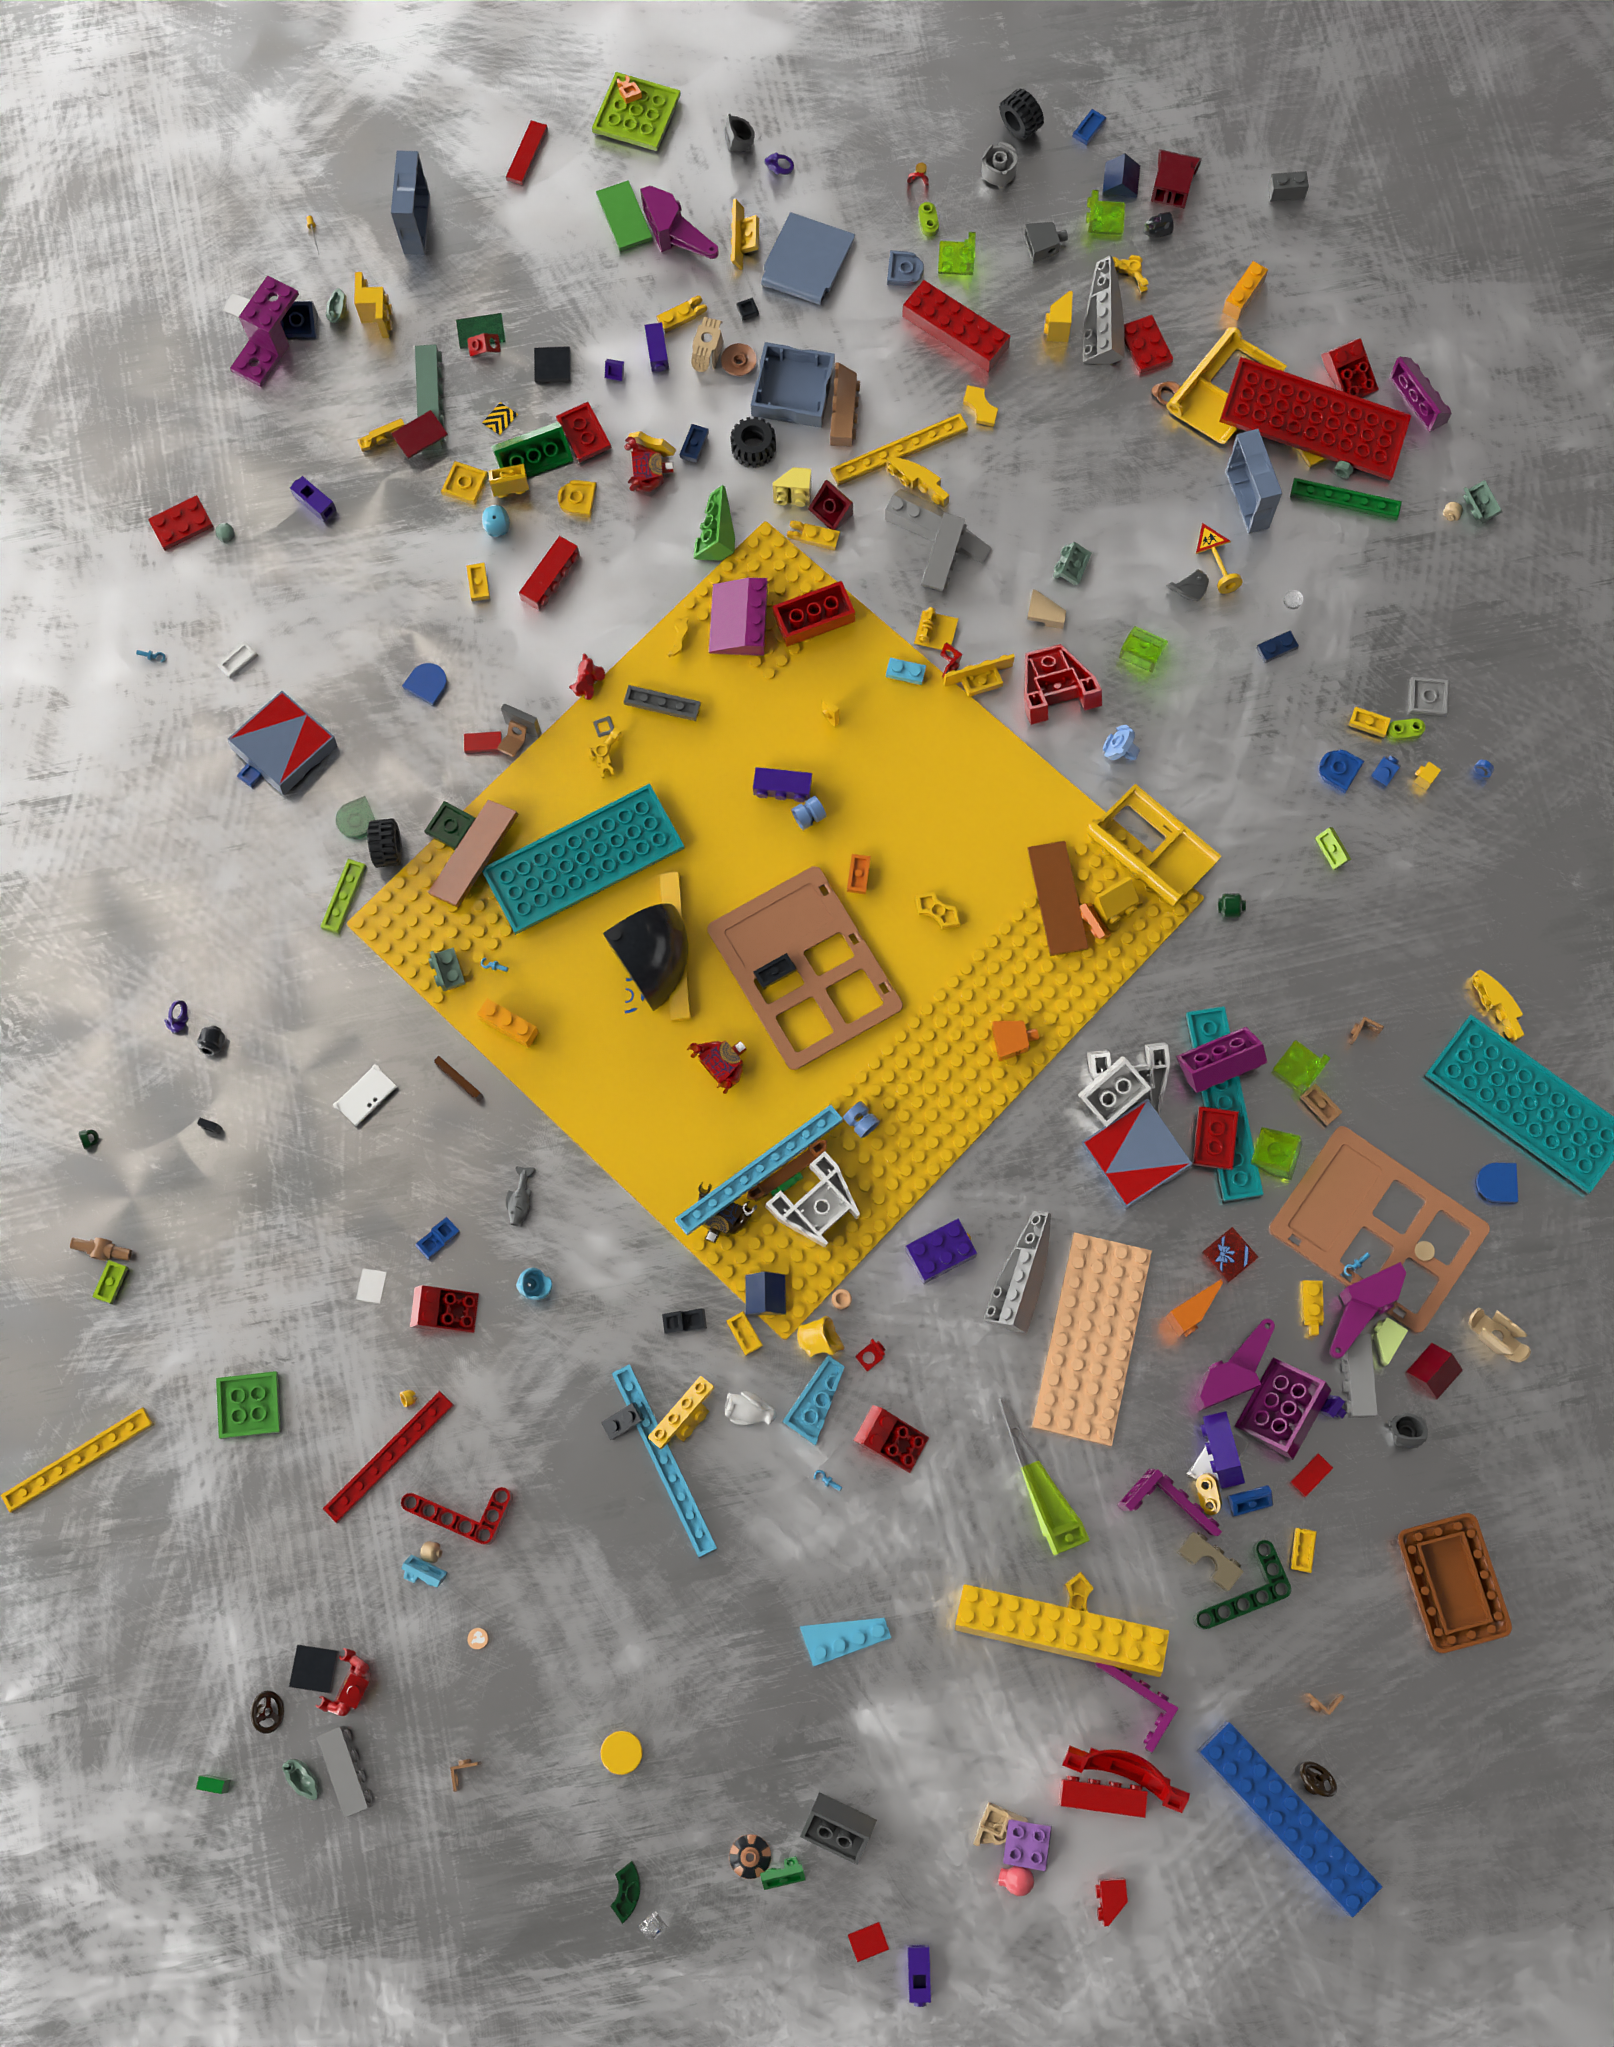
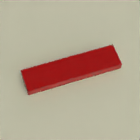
[506,120,548,185]

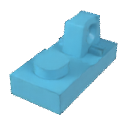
[401,1555,447,1587]

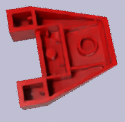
[1024,644,1102,725]

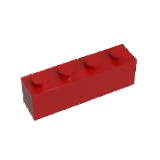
[519,535,580,611]
[1059,1775,1148,1818]

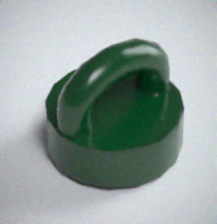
[78,1129,99,1150]

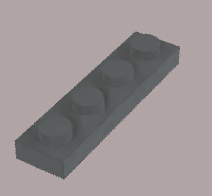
[624,685,701,721]

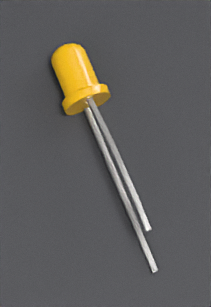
[306,215,319,255]

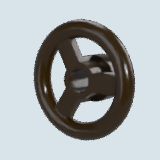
[250,1690,284,1734]
[1300,1761,1337,1797]

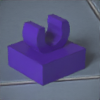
[604,359,624,381]
[1320,1395,1347,1419]

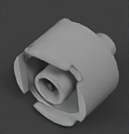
[981,142,1018,187]

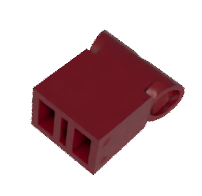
[1151,149,1202,209]

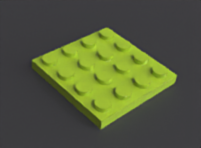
[592,72,681,151]

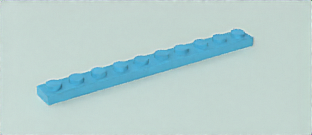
[675,1105,843,1236]
[612,1364,717,1558]

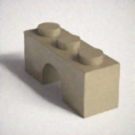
[1177,1531,1244,1592]

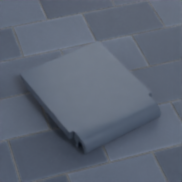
[761,212,855,305]

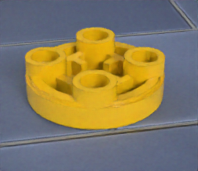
[600,1731,643,1775]

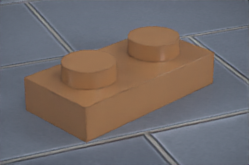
[1300,1083,1342,1126]

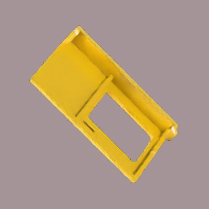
[1166,327,1287,444]
[1086,784,1221,907]

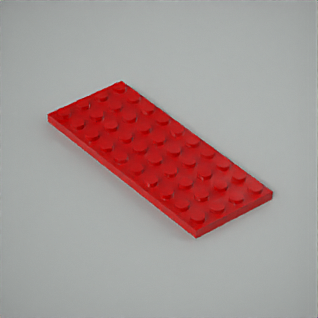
[1219,357,1412,481]

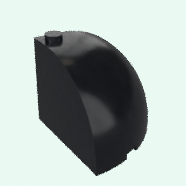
[603,903,688,1011]

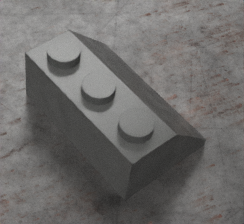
[800,1792,877,1865]

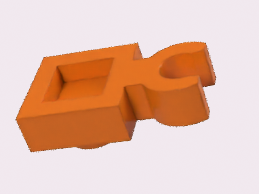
[617,75,642,104]

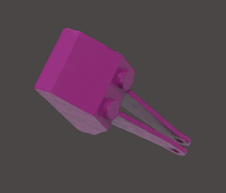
[640,186,719,259]
[1330,1262,1406,1359]
[1194,1319,1275,1411]

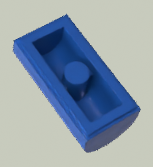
[1228,1485,1273,1516]

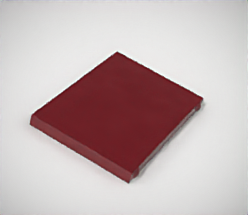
[391,410,448,459]

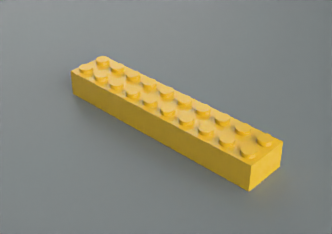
[955,1584,1169,1677]

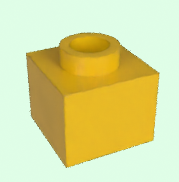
[1414,762,1441,791]

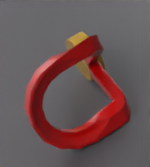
[907,162,929,186]

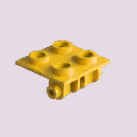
[914,607,958,652]

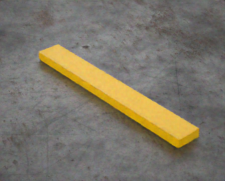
[830,413,968,486]
[660,872,691,1021]
[0,1407,154,1513]

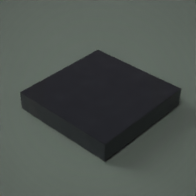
[534,346,571,383]
[289,1645,339,1693]

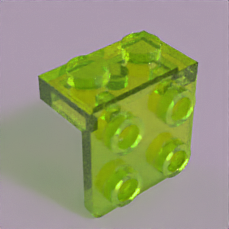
[1086,190,1125,235]

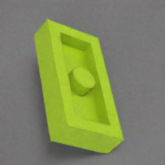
[1315,827,1351,870]
[92,1260,128,1305]

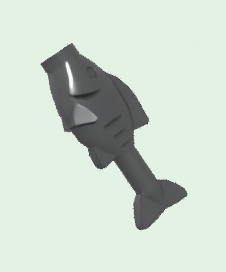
[506,1166,536,1226]

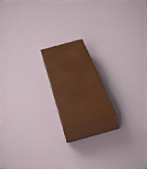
[434,1055,483,1102]

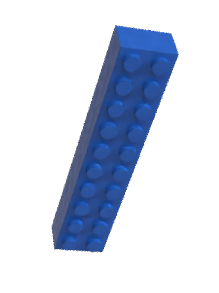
[1197,1722,1382,1918]

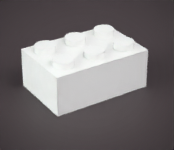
[1078,1056,1151,1127]

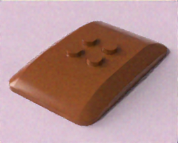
[1398,1513,1512,1653]

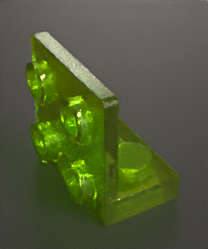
[938,232,976,275]
[1273,1040,1331,1093]

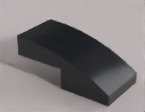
[662,1308,707,1334]

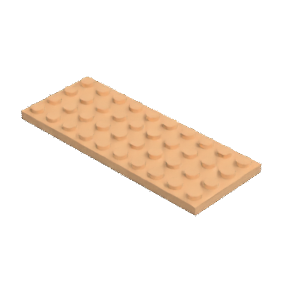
[1032,1232,1152,1447]

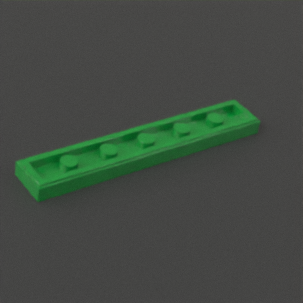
[1290,478,1402,520]

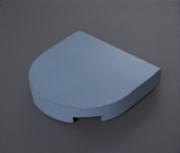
[887,250,924,286]

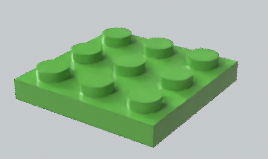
[216,1371,281,1439]

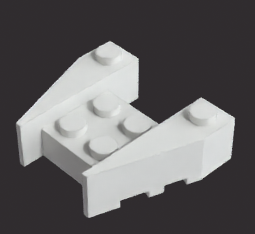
[766,1151,860,1247]

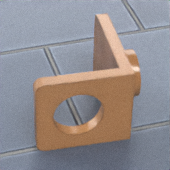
[498,720,527,757]
[1350,1017,1384,1044]
[1304,1693,1345,1715]
[450,1759,481,1792]

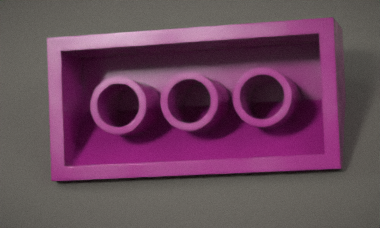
[1389,356,1452,432]
[1176,1027,1267,1093]

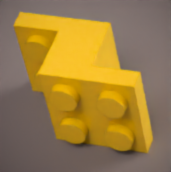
[354,272,393,338]

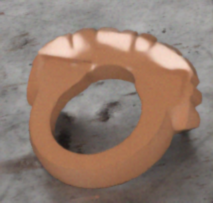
[1151,381,1181,405]

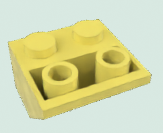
[773,467,812,507]

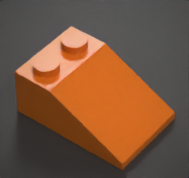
[1166,1279,1223,1337]

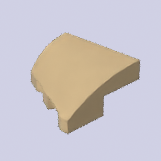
[1027,589,1066,629]
[973,1802,1028,1846]

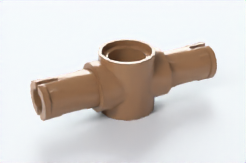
[70,1237,132,1261]

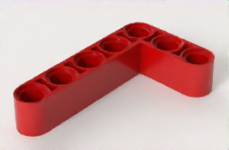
[401,1487,513,1545]

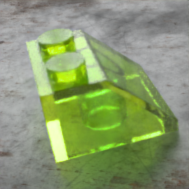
[1119,626,1168,673]
[1251,1127,1302,1180]

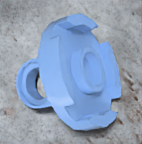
[1103,725,1140,760]

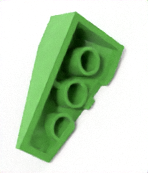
[693,485,735,560]

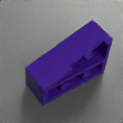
[1200,1411,1245,1489]

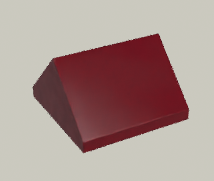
[808,480,853,530]
[1406,1343,1463,1400]

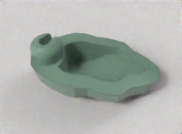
[326,288,347,323]
[282,1759,320,1800]

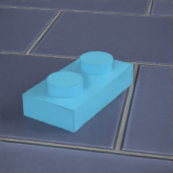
[886,658,926,685]

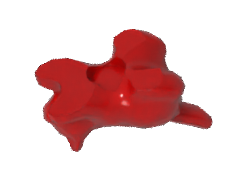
[569,653,605,700]

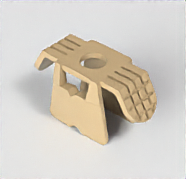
[691,317,724,372]
[1469,1308,1531,1363]

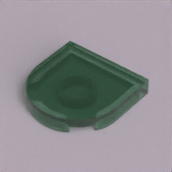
[336,796,375,839]

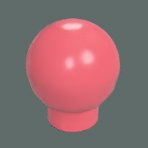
[999,1866,1034,1896]

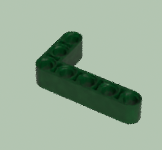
[1193,1540,1291,1629]

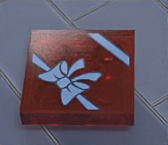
[1202,1227,1259,1283]

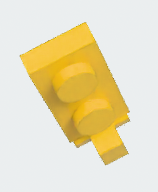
[357,418,405,452]
[1301,1280,1324,1336]

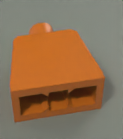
[991,1021,1039,1062]

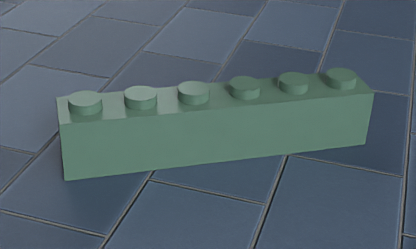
[415,344,445,451]

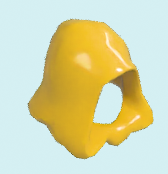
[797,1316,845,1357]

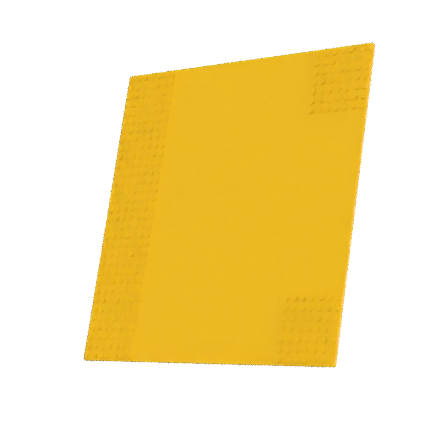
[347,521,1204,1340]

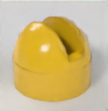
[400,1390,417,1407]

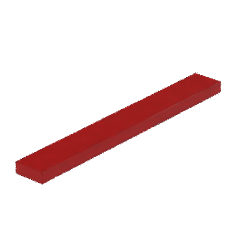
[322,1391,454,1523]

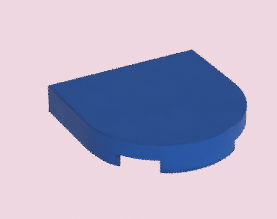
[402,663,447,706]
[1319,749,1364,793]
[1476,1163,1518,1203]

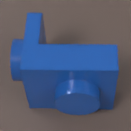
[1371,755,1401,786]

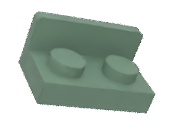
[1053,542,1092,586]
[428,948,466,991]

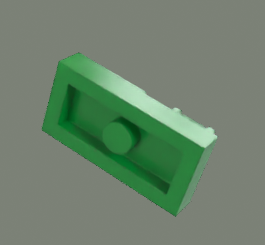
[760,1856,806,1890]

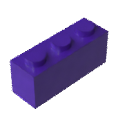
[753,767,812,802]

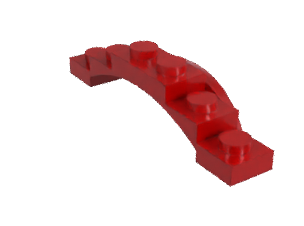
[1062,1746,1190,1813]

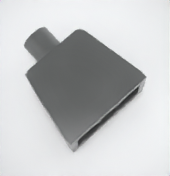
[1024,222,1068,263]

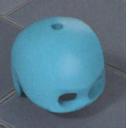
[482,505,510,537]
[516,1267,552,1300]

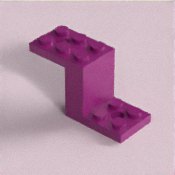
[230,275,299,387]

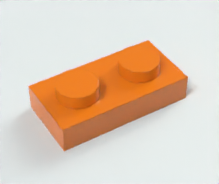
[847,854,871,894]
[1079,903,1111,939]

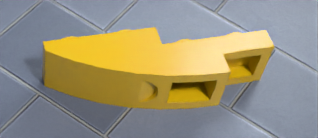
[886,457,949,508]
[1472,970,1524,1043]

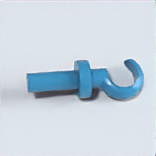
[136,650,166,662]
[481,958,509,972]
[1344,1252,1370,1276]
[814,1470,842,1491]

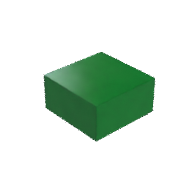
[196,1775,231,1794]

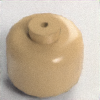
[1443,502,1463,521]
[420,1541,442,1563]

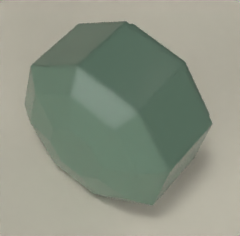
[1334,461,1353,478]
[215,523,235,542]

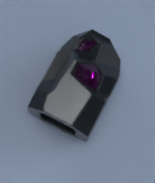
[1143,212,1174,238]

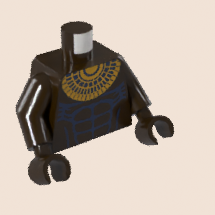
[698,1182,757,1244]

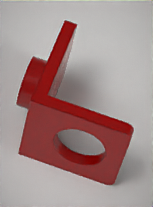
[467,333,501,356]
[940,642,963,678]
[855,1339,886,1371]

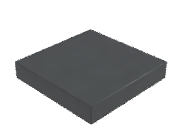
[501,704,542,738]

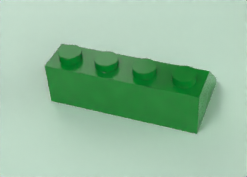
[491,422,573,477]

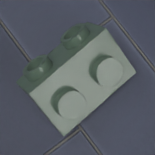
[1463,480,1502,524]

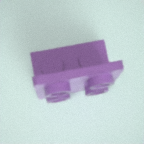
[1003,1819,1052,1871]

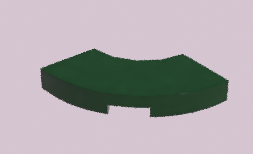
[610,1860,641,1924]

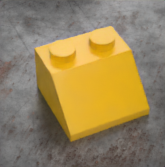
[1044,291,1073,342]
[488,464,529,498]
[1093,876,1139,925]

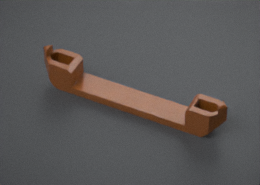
[747,1140,827,1202]

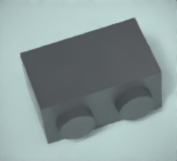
[1268,171,1309,202]

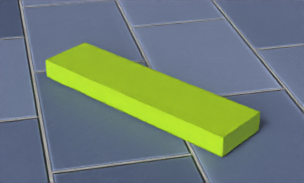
[320,859,367,934]

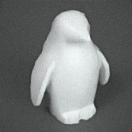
[725,1391,777,1425]

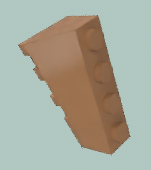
[830,362,860,447]

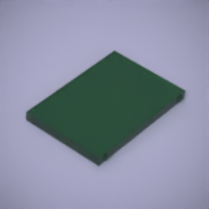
[456,313,506,349]

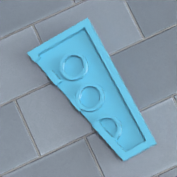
[782,1355,845,1445]
[800,1618,891,1666]

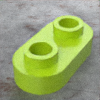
[918,202,939,237]
[1387,718,1425,741]

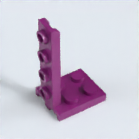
[1117,1469,1222,1536]
[1096,1662,1178,1754]

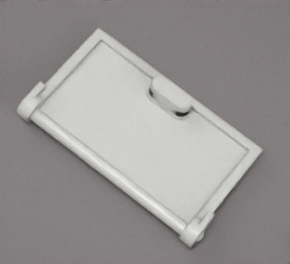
[332,1064,397,1126]
[1187,1432,1250,1492]

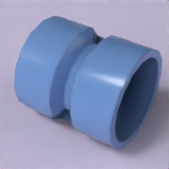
[791,796,827,830]
[843,1101,880,1138]

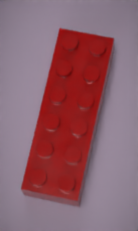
[902,280,1011,373]

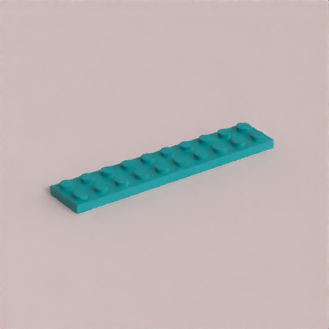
[1186,1006,1264,1202]

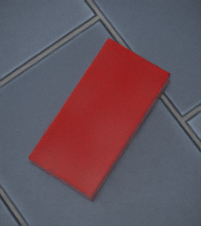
[464,731,502,753]
[1289,1453,1333,1497]

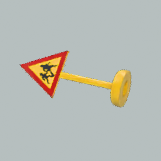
[1196,523,1243,594]

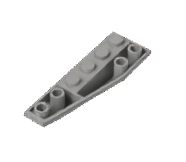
[1083,255,1125,364]
[983,1211,1051,1333]

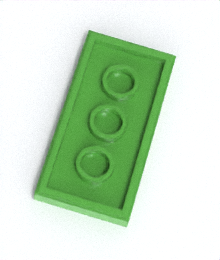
[596,180,653,252]

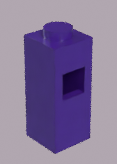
[644,322,669,372]
[290,476,337,522]
[907,1945,931,2007]

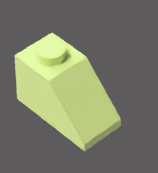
[1373,1317,1408,1366]

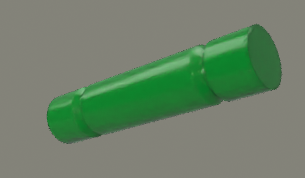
[770,1172,803,1197]

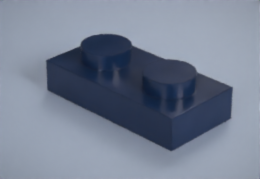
[679,424,709,463]
[1256,631,1299,663]

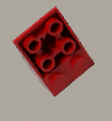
[1321,338,1379,398]
[410,1285,479,1333]
[853,1405,929,1473]

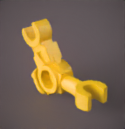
[1113,255,1149,293]
[588,727,623,779]

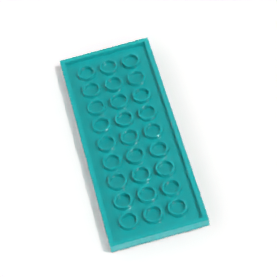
[482,783,685,935]
[1425,1014,1614,1194]

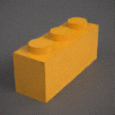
[1222,261,1268,321]
[477,998,539,1049]

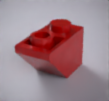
[1095,1878,1128,1927]

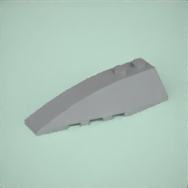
[885,489,991,564]

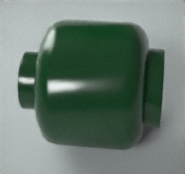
[1218,893,1246,918]

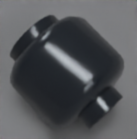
[197,1026,225,1056]

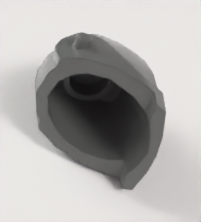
[725,114,755,152]
[1166,569,1209,602]
[1389,1413,1428,1448]

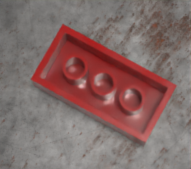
[773,581,855,647]

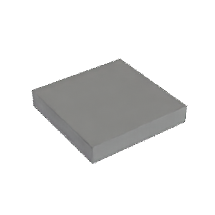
[1409,677,1449,717]

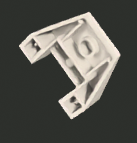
[1087,1042,1170,1119]

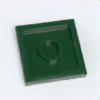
[424,801,476,850]

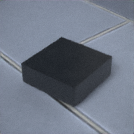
[736,297,759,321]
[197,1117,222,1134]

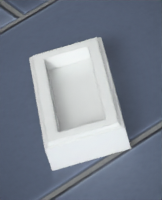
[217,641,258,679]

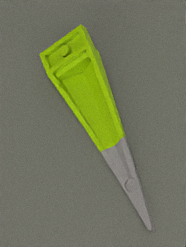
[999,1398,1090,1555]

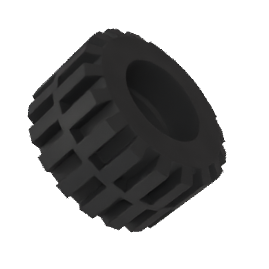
[999,88,1044,140]
[730,417,776,468]
[367,818,402,868]

